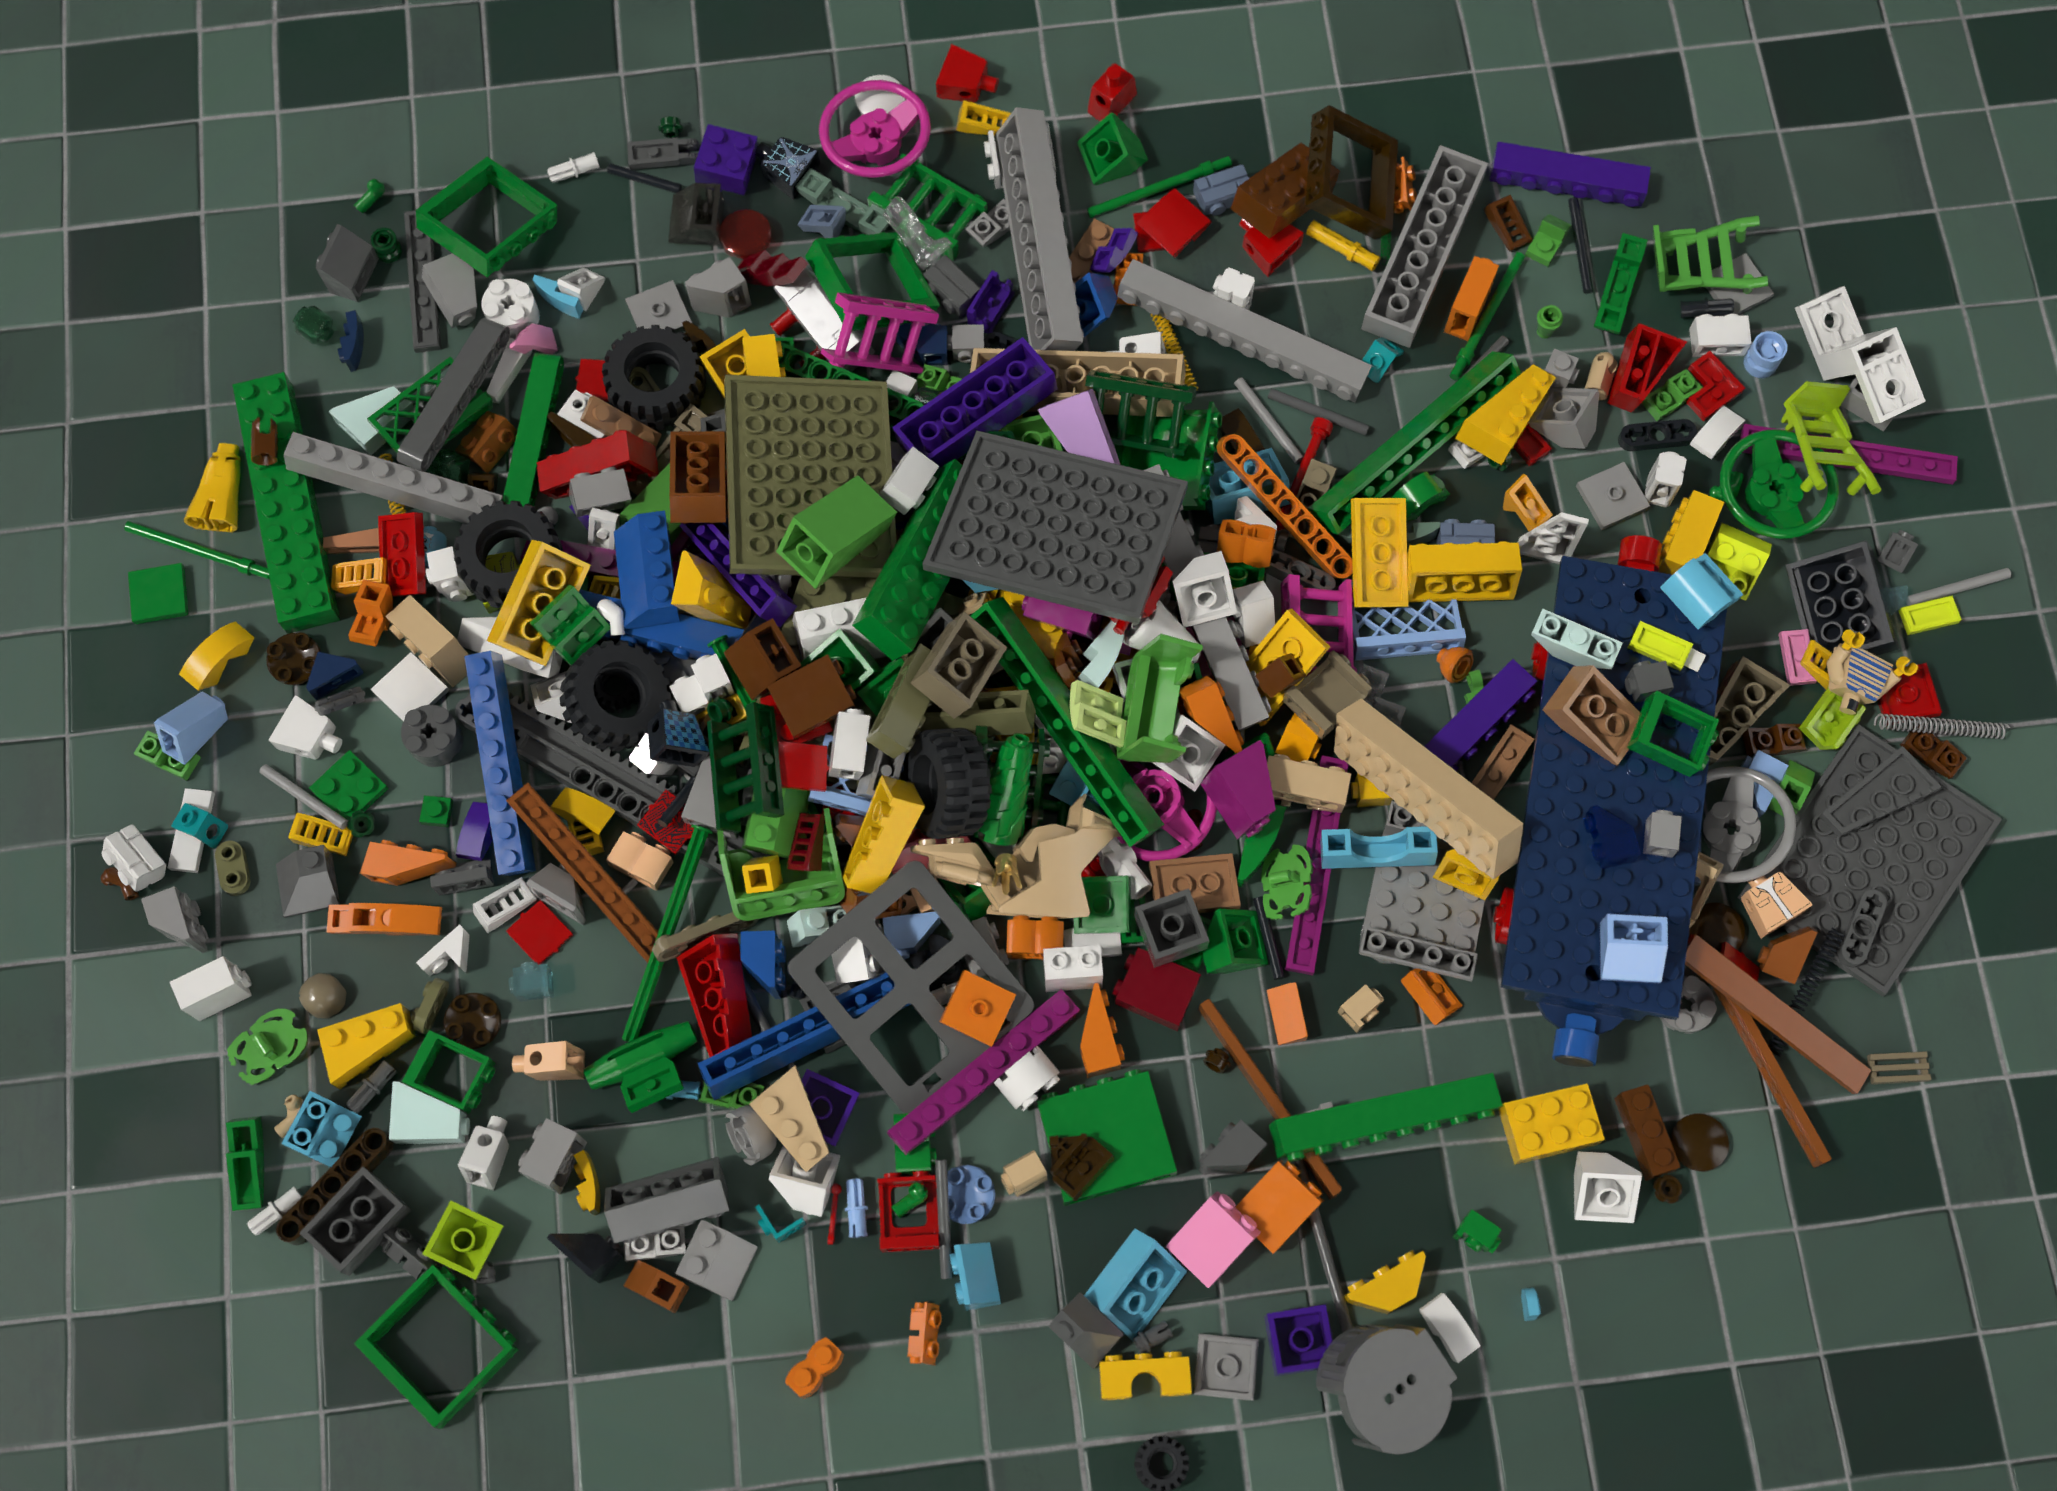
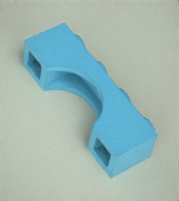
[1320,826,1438,869]

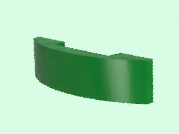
[1594,233,1648,335]

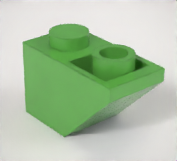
[1768,760,1815,817]

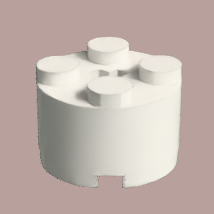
[482,279,540,340]
[994,1046,1060,1111]

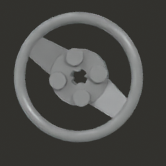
[1703,766,1796,883]

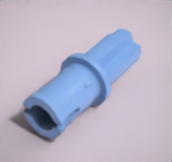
[845,1178,868,1238]

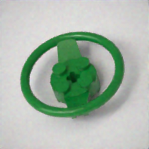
[1720,429,1839,539]

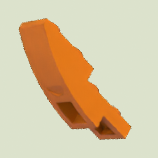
[326,903,442,935]

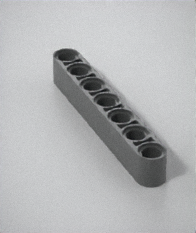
[397,318,510,472]

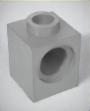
[1643,810,1682,858]

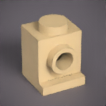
[1338,984,1384,1033]

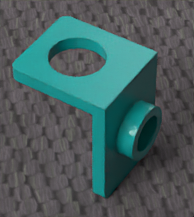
[1362,337,1404,383]
[171,803,228,849]
[756,1205,807,1243]

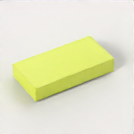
[1898,595,1962,636]
[1628,621,1693,671]

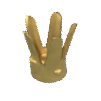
[992,853,1022,895]

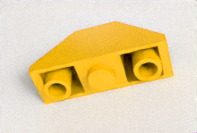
[1345,1250,1426,1314]

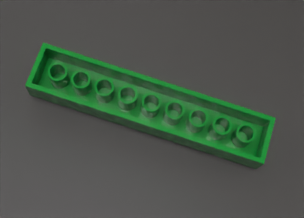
[232,372,340,634]

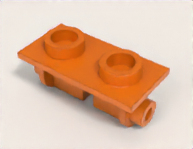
[1394,157,1417,213]
[907,1302,942,1365]

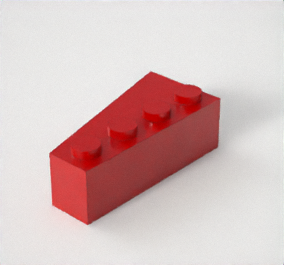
[537,430,659,499]
[676,933,752,1058]

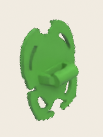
[1261,845,1313,920]
[227,1009,308,1085]

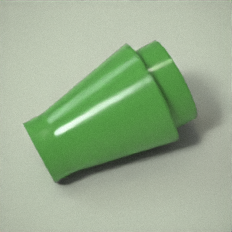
[1537,305,1563,339]

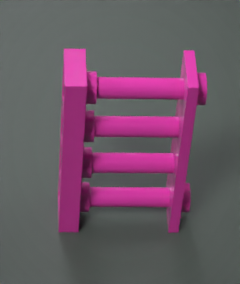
[821,292,939,375]
[1281,574,1357,677]

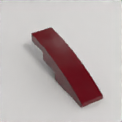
[737,250,808,286]

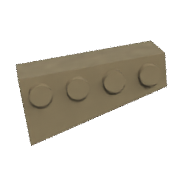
[1709,656,1790,766]

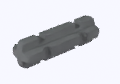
[314,686,365,716]

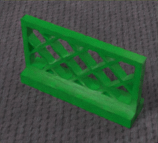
[367,357,492,468]

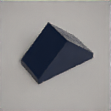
[306,652,364,700]

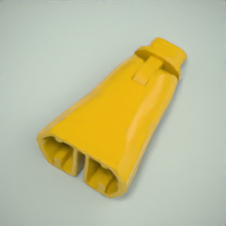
[184,443,241,533]

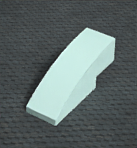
[1077,620,1124,688]

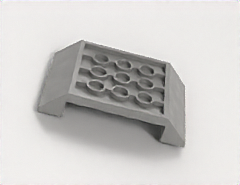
[1359,801,1485,982]

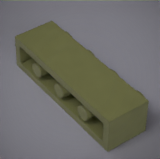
[866,644,934,759]
[920,690,1036,736]

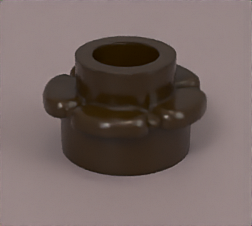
[1203,1048,1231,1074]
[1653,1175,1683,1204]

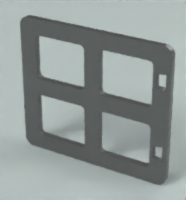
[787,861,1034,1113]

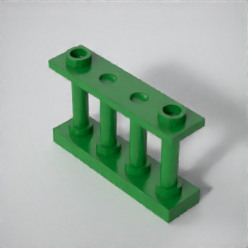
[867,153,988,261]

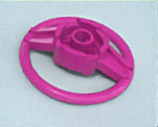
[819,80,931,178]
[1116,759,1217,861]

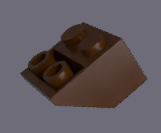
[724,618,801,701]

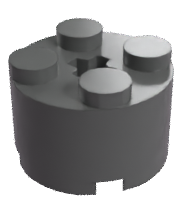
[401,705,463,767]

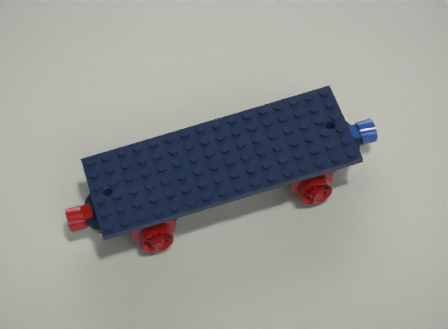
[1494,535,1727,1067]

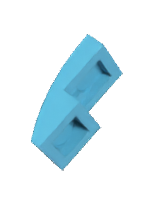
[533,275,583,319]

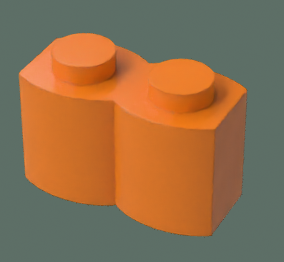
[1217,519,1276,568]
[1006,915,1064,960]
[785,1337,844,1399]

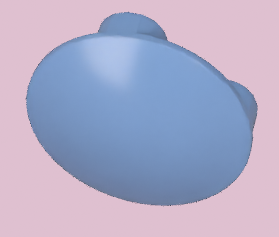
[948,1165,995,1224]

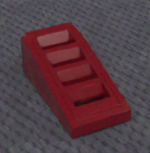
[787,813,825,871]

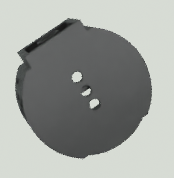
[1316,1324,1457,1454]

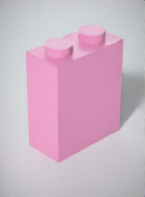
[1165,1191,1261,1288]

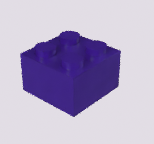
[694,124,758,195]
[802,1069,860,1146]
[1264,1304,1333,1377]

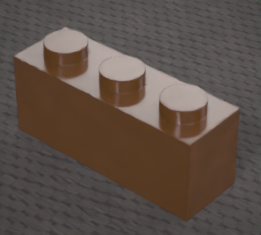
[1614,1084,1680,1181]

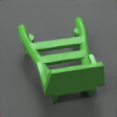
[1653,215,1768,294]

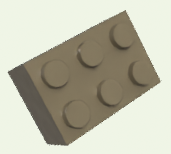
[911,612,1007,719]

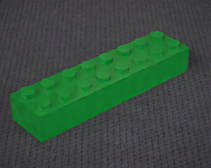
[852,459,963,661]

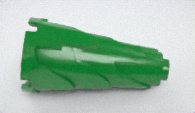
[973,733,1034,846]

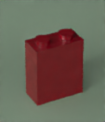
[1113,948,1201,1031]

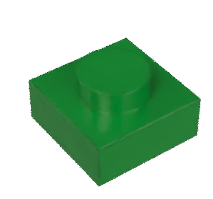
[419,795,454,827]

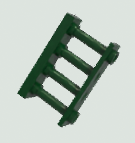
[1085,370,1197,458]
[707,702,784,833]
[975,725,1050,828]

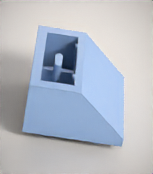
[1600,914,1668,983]

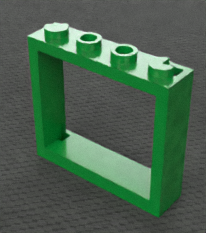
[416,156,557,277]
[805,232,940,331]
[354,1265,519,1429]

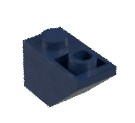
[896,323,948,366]

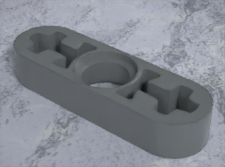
[1265,549,1336,590]
[1838,889,1887,967]

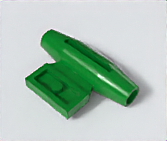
[583,1021,698,1113]

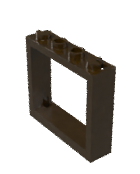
[1305,105,1398,240]

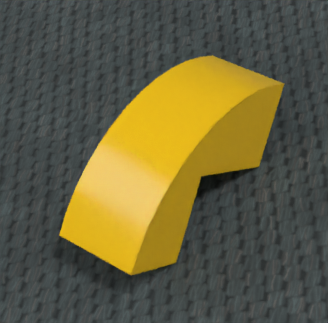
[179,621,255,691]

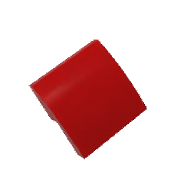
[1137,188,1212,258]

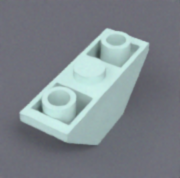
[1531,609,1622,669]

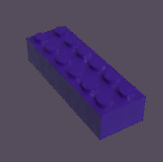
[892,337,1058,468]

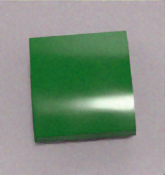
[530,584,610,666]

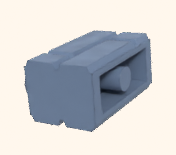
[1193,165,1249,216]
[1437,519,1495,545]

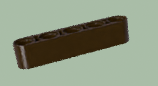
[276,1128,394,1245]

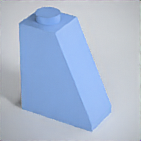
[154,691,228,765]

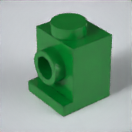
[1452,1209,1502,1254]

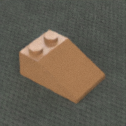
[1543,665,1640,765]

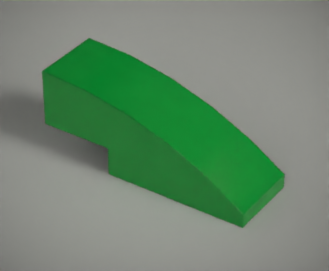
[1237,805,1286,888]
[226,1116,264,1211]

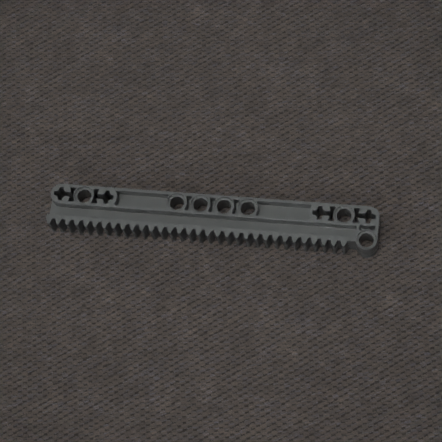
[455,690,787,878]

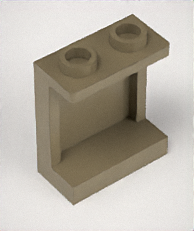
[1283,650,1372,740]

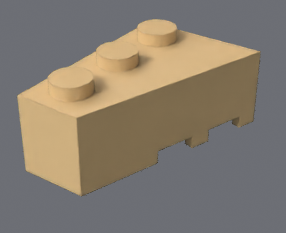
[385,595,468,687]
[1267,754,1351,813]
[750,1066,830,1172]

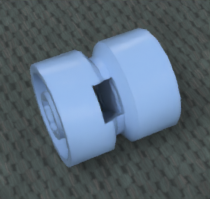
[1744,331,1788,378]

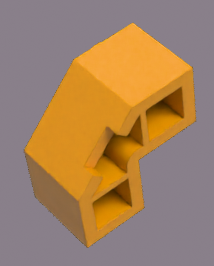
[1275,713,1322,762]

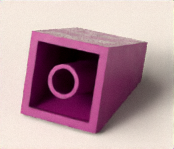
[1022,596,1104,640]
[1200,740,1276,840]

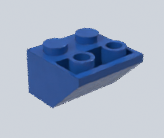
[741,931,786,999]

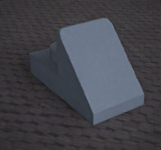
[797,205,846,238]

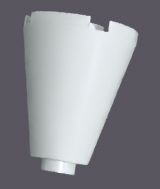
[1123,600,1201,663]

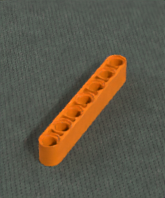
[1217,434,1353,578]

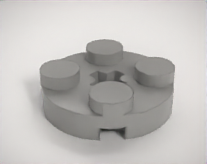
[1659,976,1717,1034]

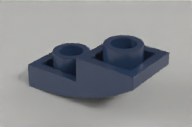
[338,310,364,372]

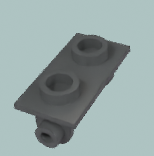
[379,1227,441,1280]

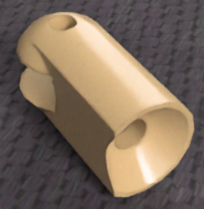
[1585,352,1617,400]

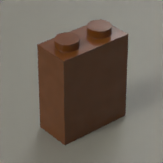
[767,655,857,739]

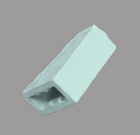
[329,386,415,455]
[389,1082,470,1144]

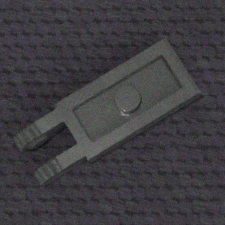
[627,138,699,169]

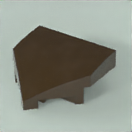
[1049,1133,1115,1202]

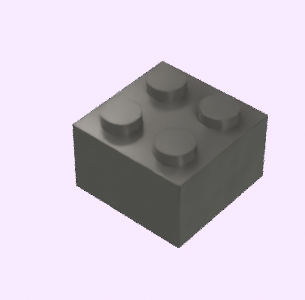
[1134,888,1209,968]

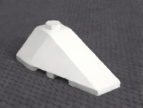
[1517,512,1589,564]
[457,617,563,678]

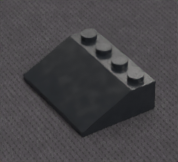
[1785,541,1900,665]

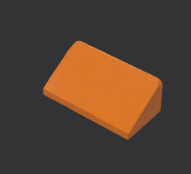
[1401,968,1463,1025]
[1267,982,1308,1046]

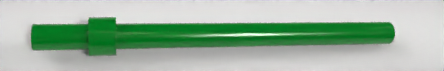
[1087,156,1232,218]
[1449,252,1525,381]
[124,521,270,580]

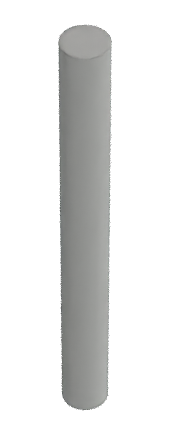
[1234,377,1303,464]
[1905,568,2011,606]
[260,764,348,830]

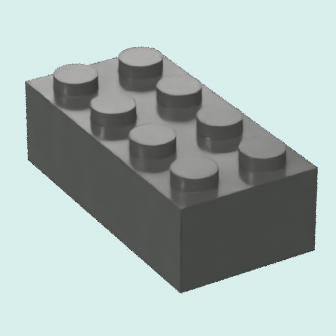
[604,1156,729,1243]

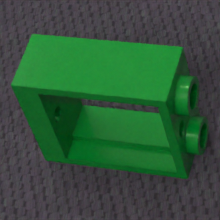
[1627,690,1719,777]
[402,1030,495,1114]

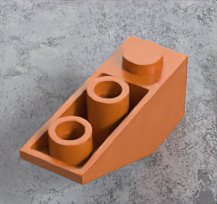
[1179,676,1244,753]
[360,840,456,886]
[1080,983,1125,1078]

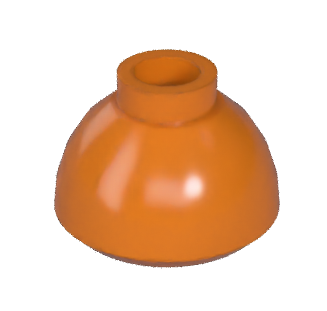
[1436,647,1474,683]

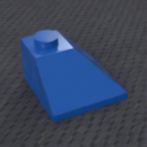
[1075,272,1118,337]

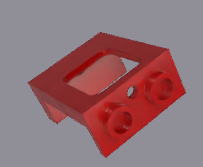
[877,1171,939,1253]

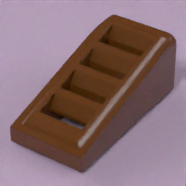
[1483,194,1533,252]

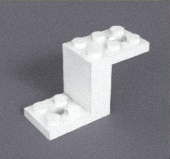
[1795,286,1926,424]

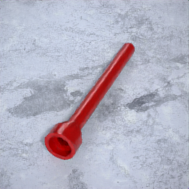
[1276,417,1334,531]

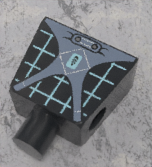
[755,137,820,200]

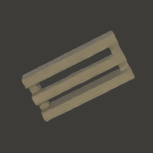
[1867,1051,1931,1084]

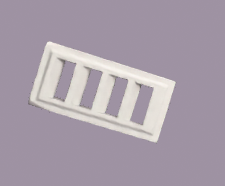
[473,877,537,933]

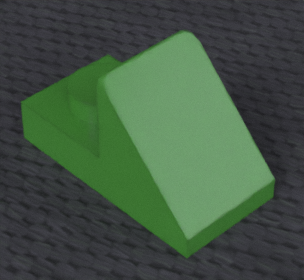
[1525,214,1572,267]

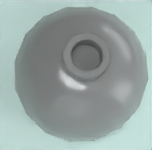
[725,1105,777,1165]

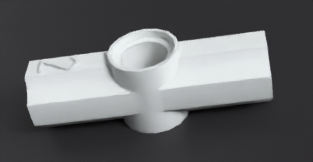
[1097,837,1153,900]

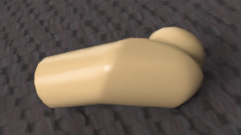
[274,1095,304,1138]

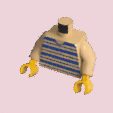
[1826,630,1918,715]

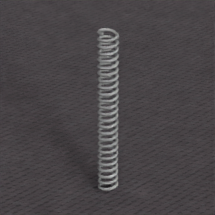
[1874,713,2010,739]

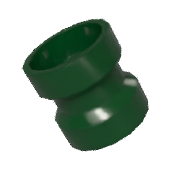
[370,227,402,263]

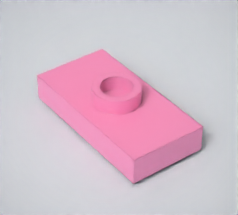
[1778,629,1817,686]

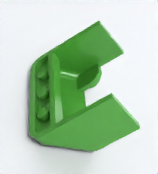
[1116,634,1203,763]
[717,808,845,921]

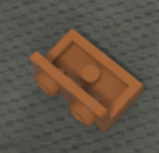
[455,411,517,473]

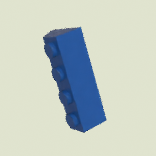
[614,510,680,629]

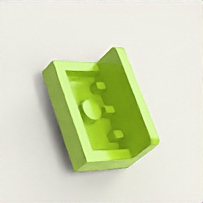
[1799,688,1866,750]

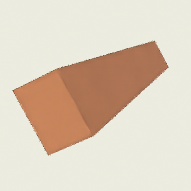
[323,528,379,554]

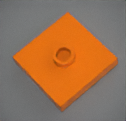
[939,970,1016,1047]

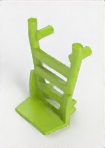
[1781,381,1881,496]

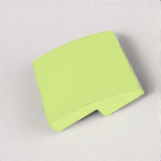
[1070,680,1127,748]

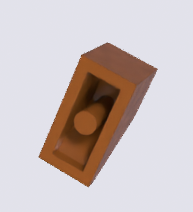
[1757,926,1818,984]

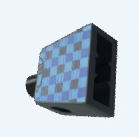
[647,700,710,767]

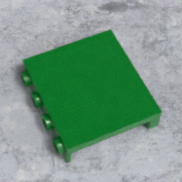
[1114,402,1222,510]
[1037,1069,1177,1206]

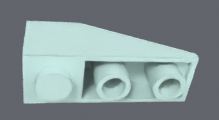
[787,905,881,947]

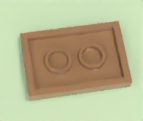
[1149,853,1241,913]

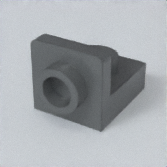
[1876,530,1918,573]

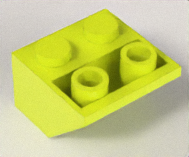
[1706,522,1772,601]

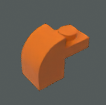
[348,579,393,647]

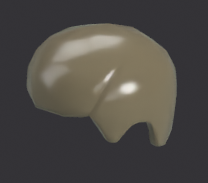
[299,973,347,1018]

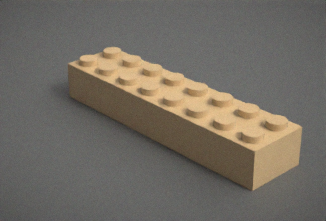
[970,348,1186,417]
[1334,698,1524,879]

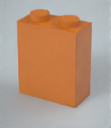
[1444,256,1499,341]
[1235,1160,1324,1254]

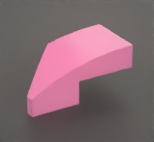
[509,324,558,354]

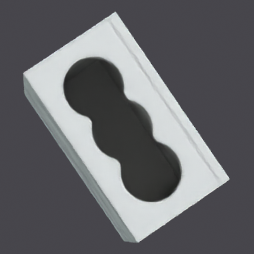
[828,709,870,780]
[1043,945,1103,992]
[170,956,252,1021]

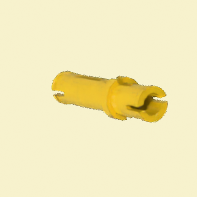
[1306,220,1381,272]

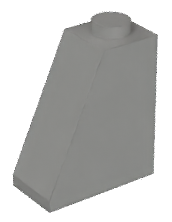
[422,253,477,328]
[681,755,739,840]

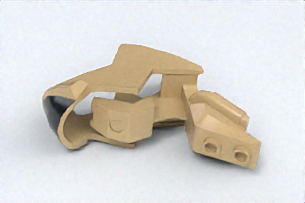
[911,793,1120,919]

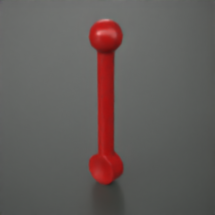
[827,1183,842,1245]

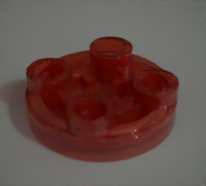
[719,209,772,259]

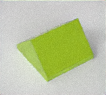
[423,1200,504,1280]

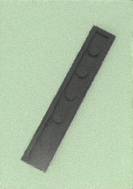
[404,210,441,353]

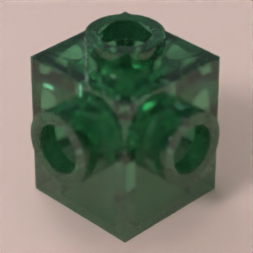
[426,449,470,484]

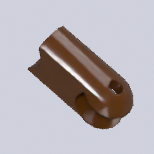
[251,417,278,465]

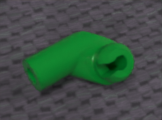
[891,1182,928,1219]

